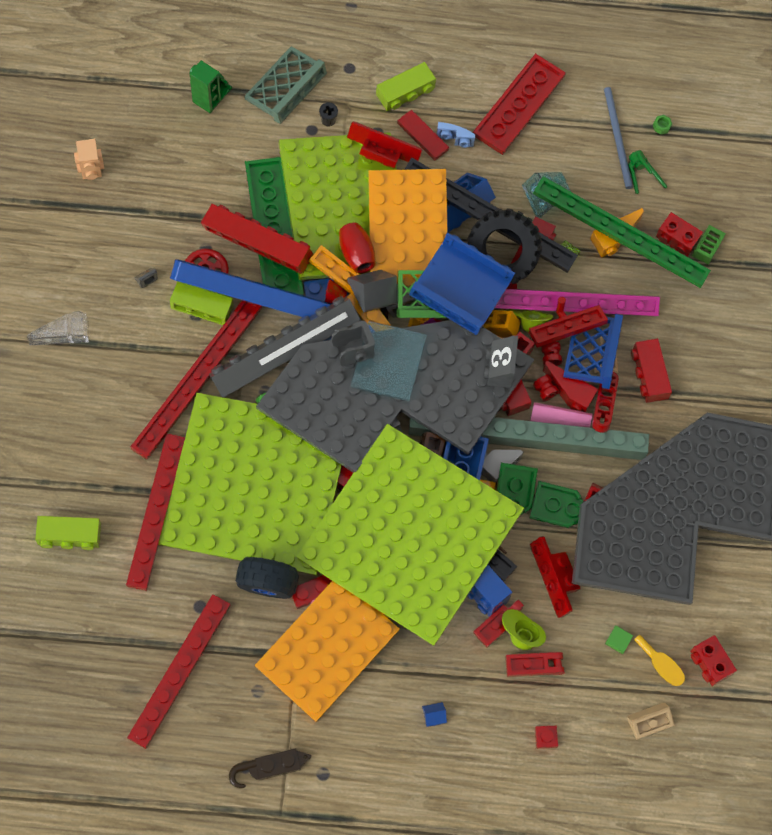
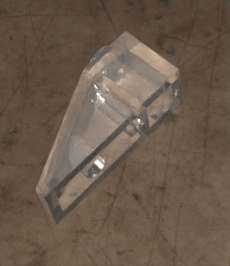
[27,311,89,345]

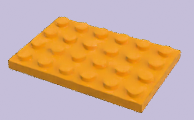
[368,169,447,287]
[254,581,400,722]

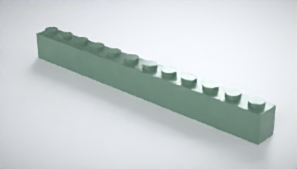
[408,417,649,460]

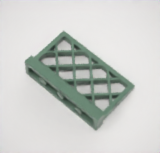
[244,46,327,124]

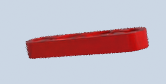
[592,372,619,433]

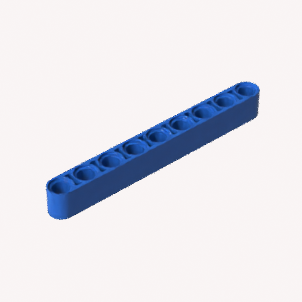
[170,259,331,317]

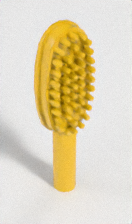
[634,635,685,686]

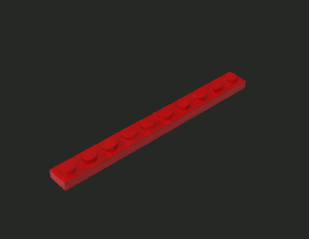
[130,300,262,460]

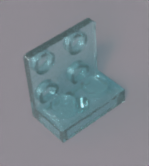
[522,172,570,217]

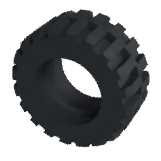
[467,208,542,284]

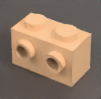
[74,139,104,180]

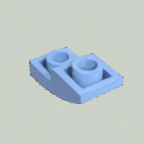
[437,122,475,148]

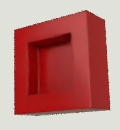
[535,725,558,749]

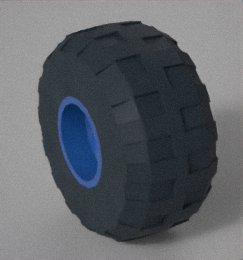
[235,557,299,599]

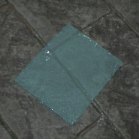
[351,321,427,401]

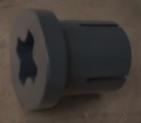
[319,102,338,126]

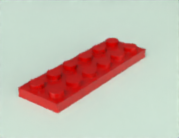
[473,53,566,155]

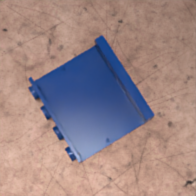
[409,232,515,335]

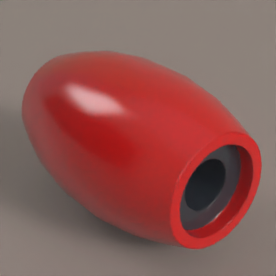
[339,222,375,273]

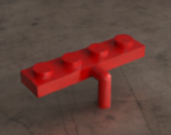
[529,297,608,348]

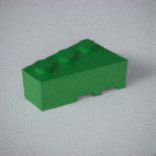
[189,60,233,114]

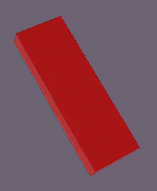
[397,110,449,161]

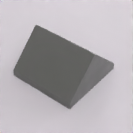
[347,270,398,313]

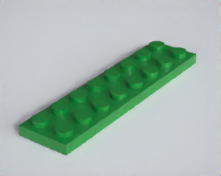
[245,157,304,296]

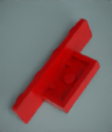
[347,121,422,168]
[530,536,581,618]

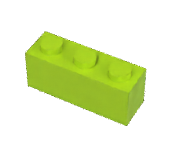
[376,62,436,111]
[170,281,234,325]
[35,516,101,550]

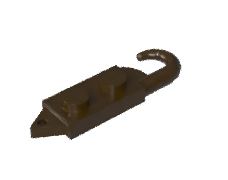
[229,748,312,789]

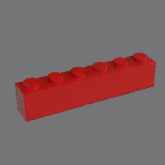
[201,204,314,275]

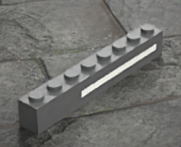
[209,296,361,398]

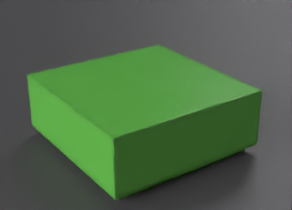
[605,625,633,654]

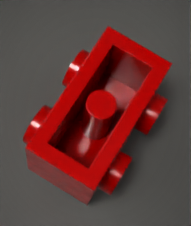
[656,212,703,257]
[690,635,737,686]

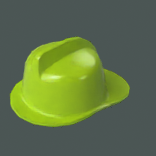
[510,309,553,333]
[502,609,546,650]

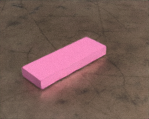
[530,402,592,428]

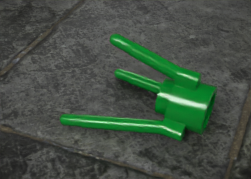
[628,150,667,194]

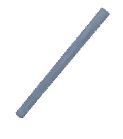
[604,87,633,189]

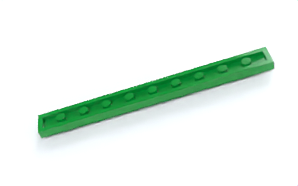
[533,176,711,288]

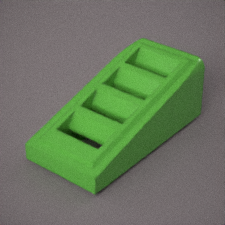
[692,225,726,265]

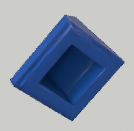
[422,702,447,727]

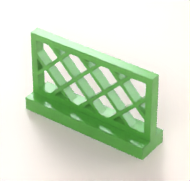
[397,270,447,318]

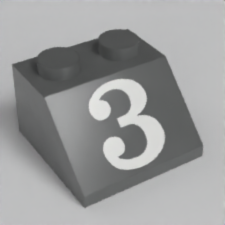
[484,336,518,388]

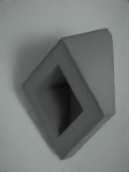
[135,268,158,288]

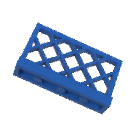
[563,314,623,389]

